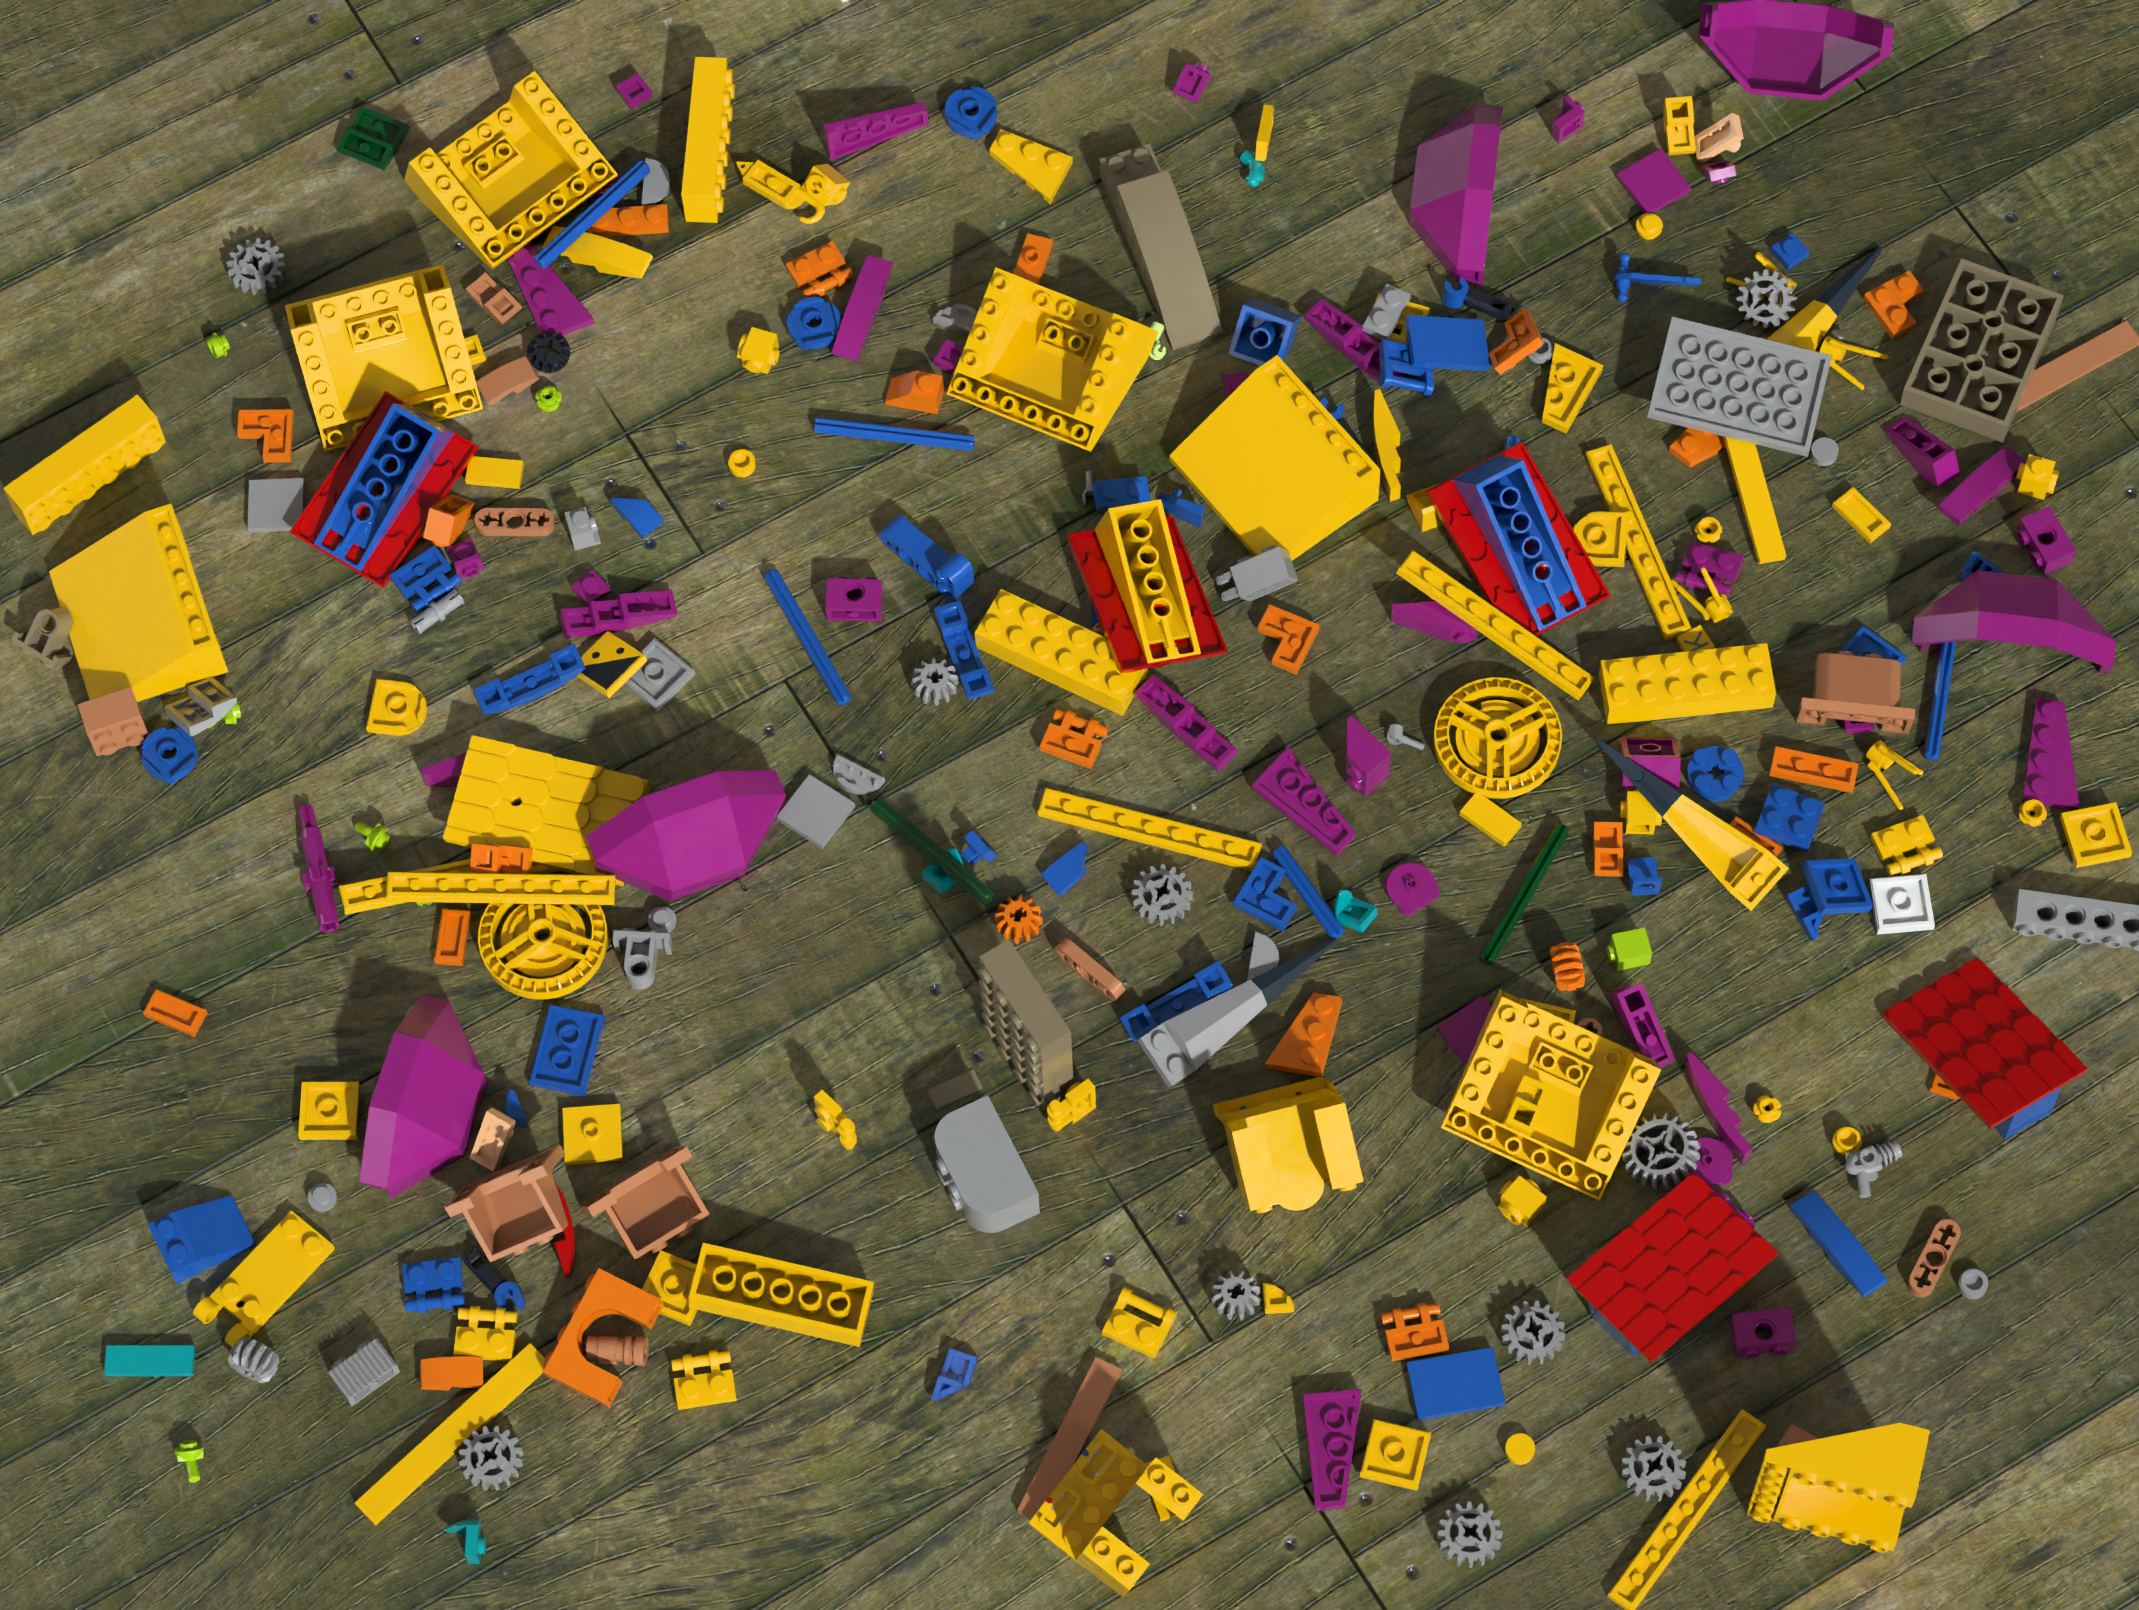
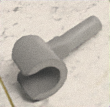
[1082,471,1094,506]
[1387,724,1425,751]

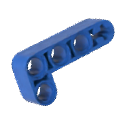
[878,515,974,601]

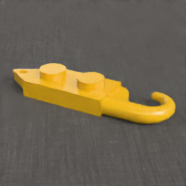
[736,160,825,224]

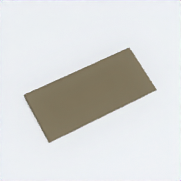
[927,1069,983,1109]

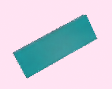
[104,1345,196,1377]

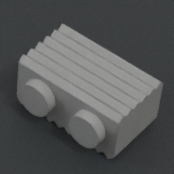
[329,1338,400,1406]

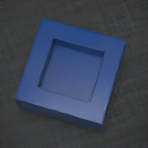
[1771,232,1810,270]

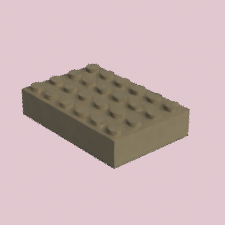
[1900,258,2064,443]
[977,939,1074,1113]

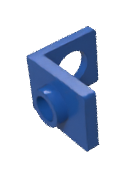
[1627,857,1662,896]

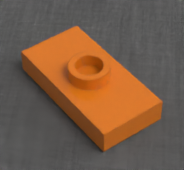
[1013,233,1053,285]

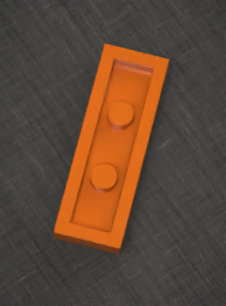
[588,204,669,237]
[1769,746,1859,793]

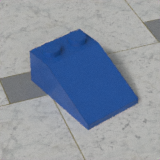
[148,1196,256,1284]

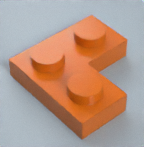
[1863,270,1924,340]
[1489,308,1544,375]
[237,409,295,463]
[1258,604,1320,675]

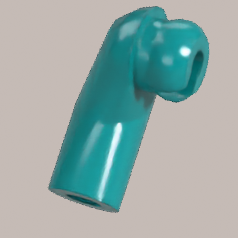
[1239,150,1265,187]

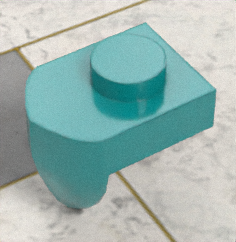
[922,848,964,894]
[1334,890,1378,933]
[444,1519,486,1564]

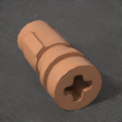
[586,1336,649,1366]

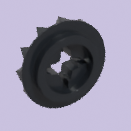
[527,330,570,373]

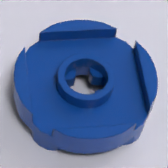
[945,87,998,140]
[787,297,841,350]
[141,727,199,784]
[1687,746,1744,802]

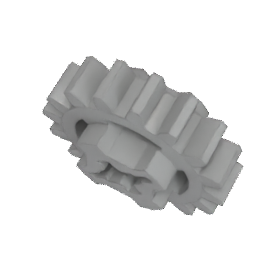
[227,238,286,295]
[1737,269,1797,328]
[1131,864,1193,926]
[1501,1300,1565,1365]
[459,1426,524,1491]
[1621,1436,1686,1501]
[1437,1501,1503,1568]

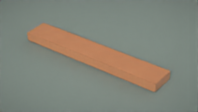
[2017,321,2139,411]
[1017,1357,1122,1519]

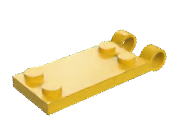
[193,1211,335,1347]

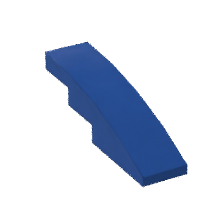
[1790,1190,1887,1298]

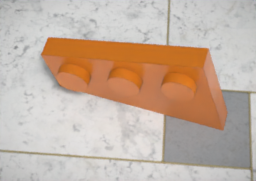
[1669,428,1726,468]
[1265,993,1342,1078]

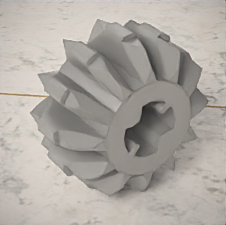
[911,657,959,706]
[1211,1270,1260,1321]
[228,1338,280,1383]

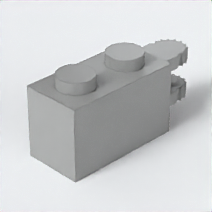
[1215,545,1298,602]

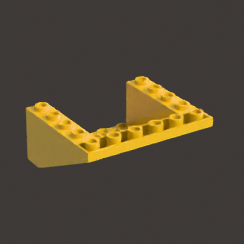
[404,71,618,270]
[285,264,483,451]
[946,267,1159,452]
[1169,355,1380,561]
[49,504,228,702]
[1441,989,1661,1201]
[1747,1423,1930,1553]

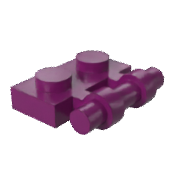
[1676,541,1744,596]

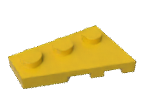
[989,129,1073,204]
[1542,343,1604,434]

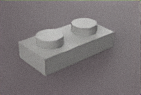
[1362,284,1411,340]

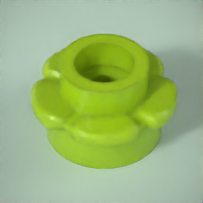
[206,332,230,358]
[535,386,562,412]

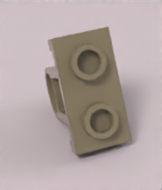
[11,607,73,669]

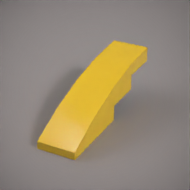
[542,226,653,279]
[1373,389,1401,502]

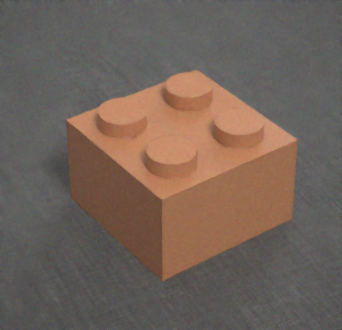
[77,687,149,756]

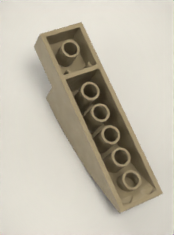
[1100,143,1223,351]

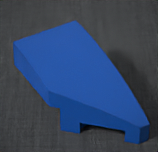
[1157,489,1204,528]
[609,498,665,539]
[1041,842,1088,896]
[1785,885,1825,941]
[931,1348,978,1401]

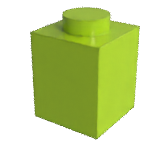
[1607,927,1652,971]

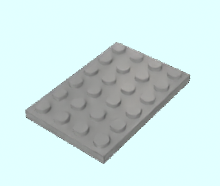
[1647,317,1832,457]

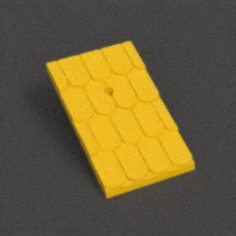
[443,735,651,887]

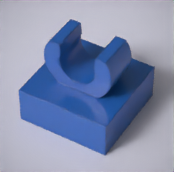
[961,830,998,865]

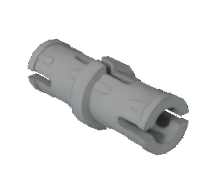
[409,589,464,635]

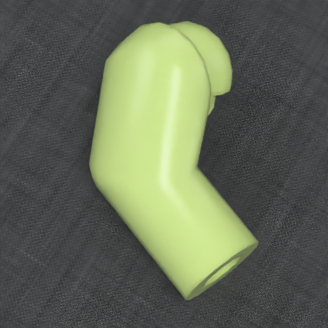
[1149,322,1166,360]

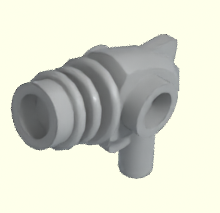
[1845,1141,1902,1198]

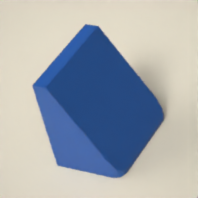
[505,1090,529,1128]

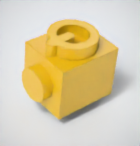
[802,164,851,206]
[737,327,780,374]
[2016,454,2059,500]
[1620,789,1662,834]
[1498,1175,1547,1228]

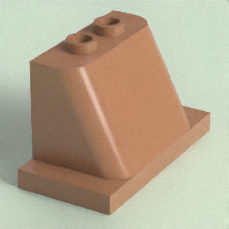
[1796,651,1915,734]
[445,1144,568,1262]
[579,1145,709,1260]

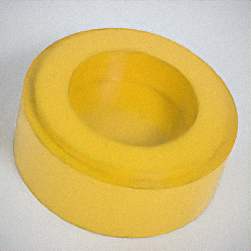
[728,449,756,477]
[1505,1433,1535,1465]

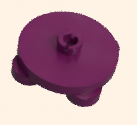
[1383,862,1440,916]
[1681,1138,1733,1187]

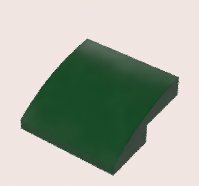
[336,106,410,171]

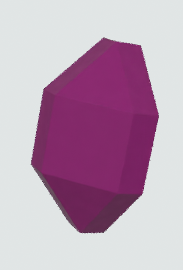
[1699,0,1894,101]
[1409,104,1503,285]
[1911,570,2116,674]
[586,770,786,901]
[359,995,487,1199]

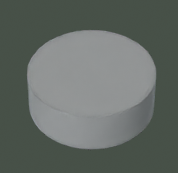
[1810,437,1839,466]
[1958,1268,1988,1299]

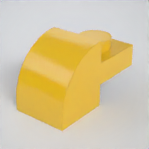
[1663,96,1696,156]
[1503,1075,1550,1136]

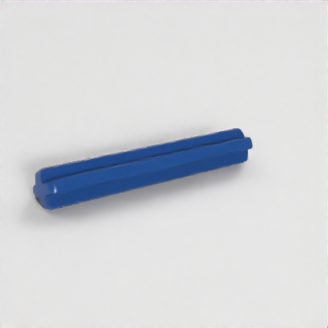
[1273,845,1344,939]

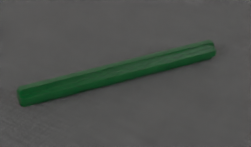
[870,798,995,905]
[1479,823,1569,966]

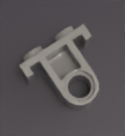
[613,928,673,990]

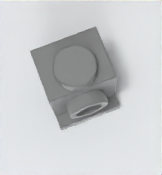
[564,507,601,551]

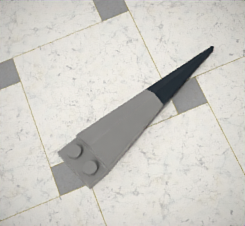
[1137,939,1337,1088]

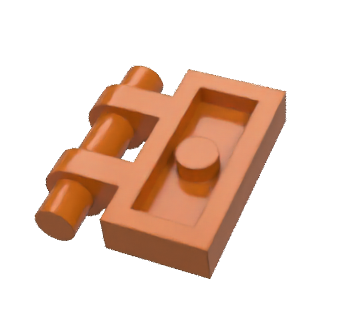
[785,241,854,298]
[1039,709,1109,769]
[1381,1302,1449,1362]

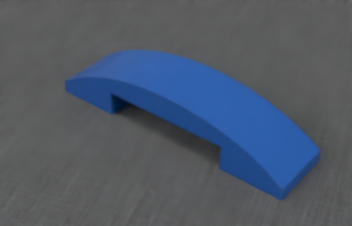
[934,600,995,700]
[473,644,586,715]
[1120,961,1233,1043]

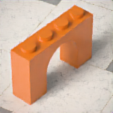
[543,1268,664,1408]

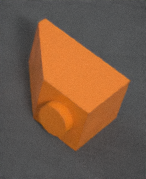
[885,371,944,415]
[423,494,475,547]

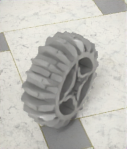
[1622,1113,1700,1191]

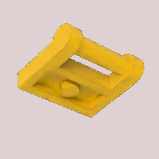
[1102,1287,1178,1359]

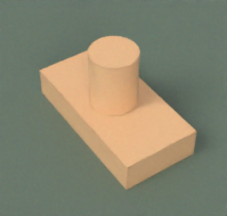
[1694,113,1744,163]
[470,1107,516,1172]

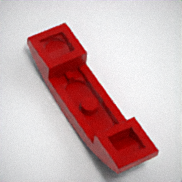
[555,1184,576,1279]

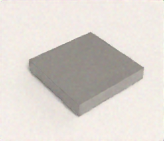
[248,478,305,533]
[623,638,695,712]
[776,774,855,849]

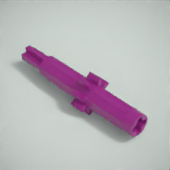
[298,804,340,932]

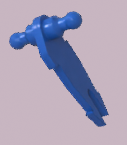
[1614,252,1701,303]

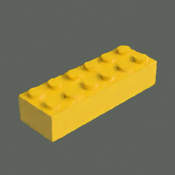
[681,57,735,223]
[3,394,166,535]
[975,589,1148,716]
[1599,643,1776,725]
[689,1243,874,1347]

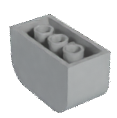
[935,1095,1040,1233]

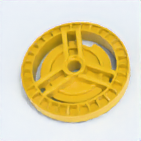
[1434,677,1562,799]
[478,903,608,1000]

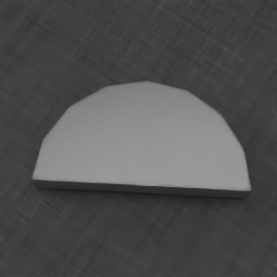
[642,158,671,206]
[933,304,978,336]
[833,753,885,795]
[1247,932,1279,981]

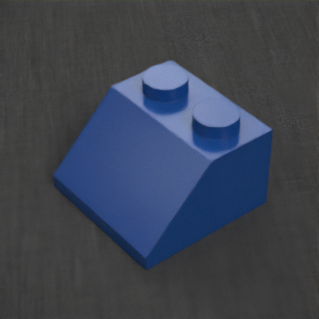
[1228,297,1301,366]

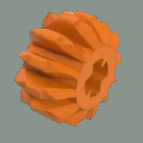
[994,894,1043,944]
[1550,942,1585,991]

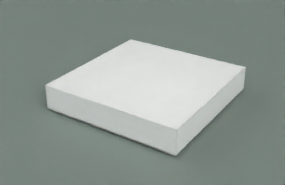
[1869,874,1935,935]

